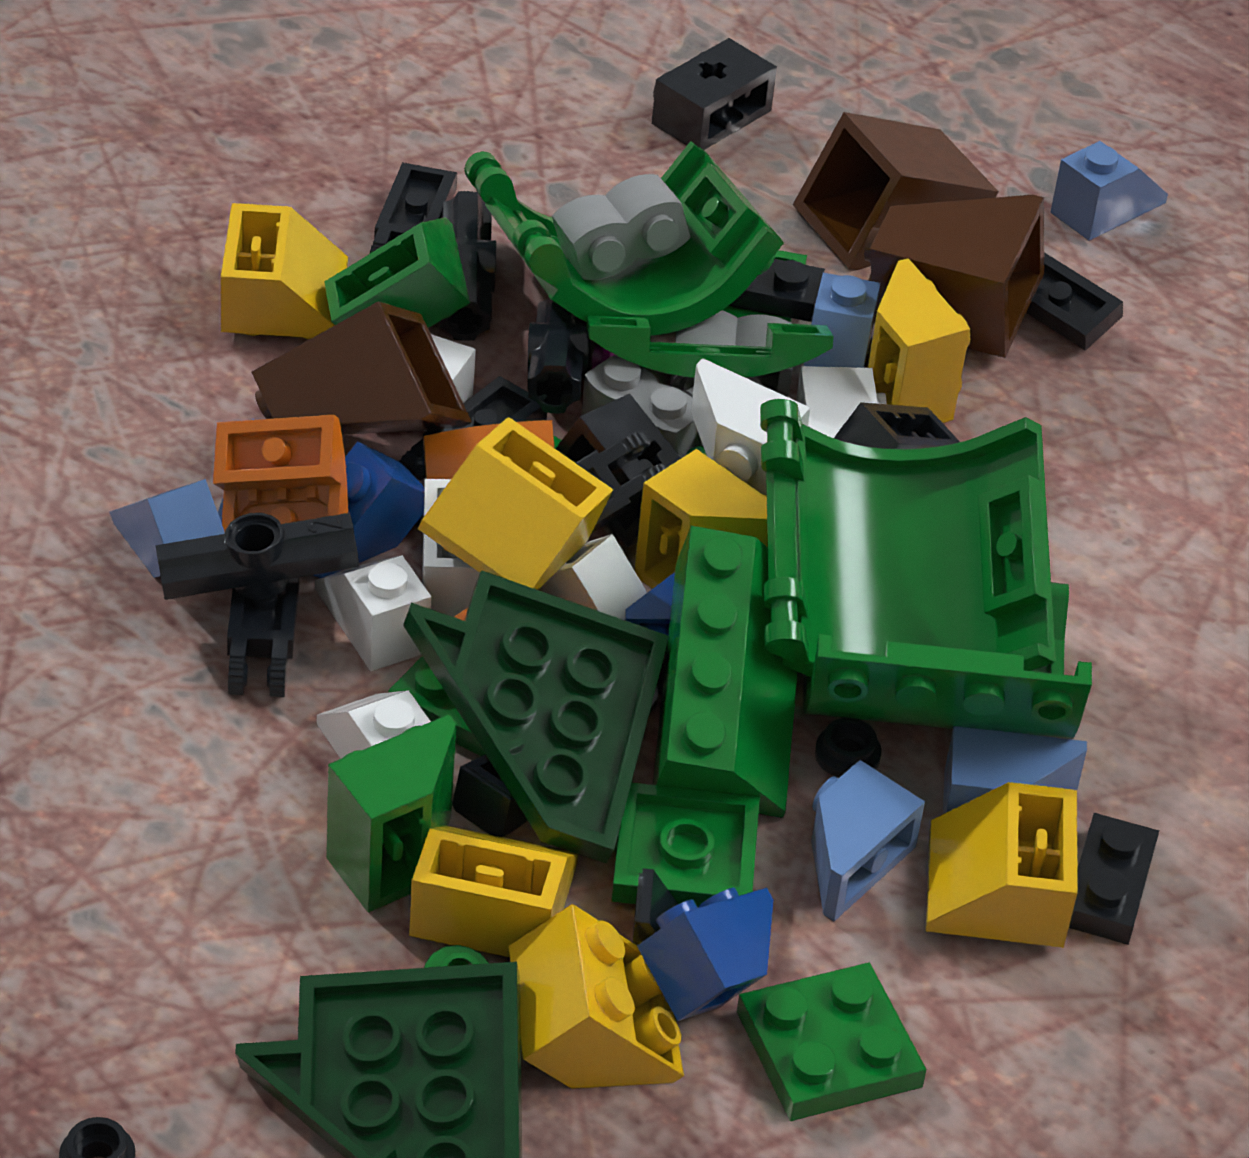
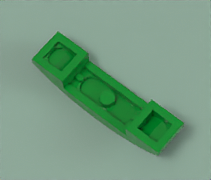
[586,315,834,378]

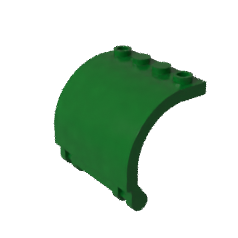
[464,141,784,336]
[760,399,1056,677]
[803,582,1092,739]

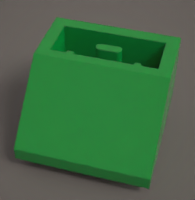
[324,217,470,328]
[326,714,457,913]

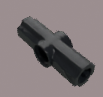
[440,191,496,341]
[527,297,590,414]
[155,513,359,600]

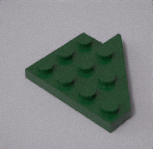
[403,570,669,864]
[235,962,522,1158]

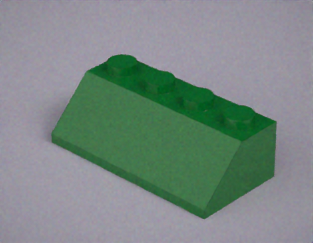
[652,526,797,818]

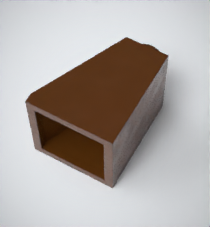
[792,112,999,270]
[864,194,1044,358]
[251,301,472,435]

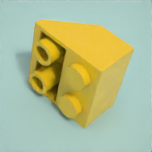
[221,203,348,339]
[868,258,970,423]
[418,417,614,590]
[634,449,768,589]
[926,782,1077,948]
[409,825,578,957]
[508,903,684,1089]

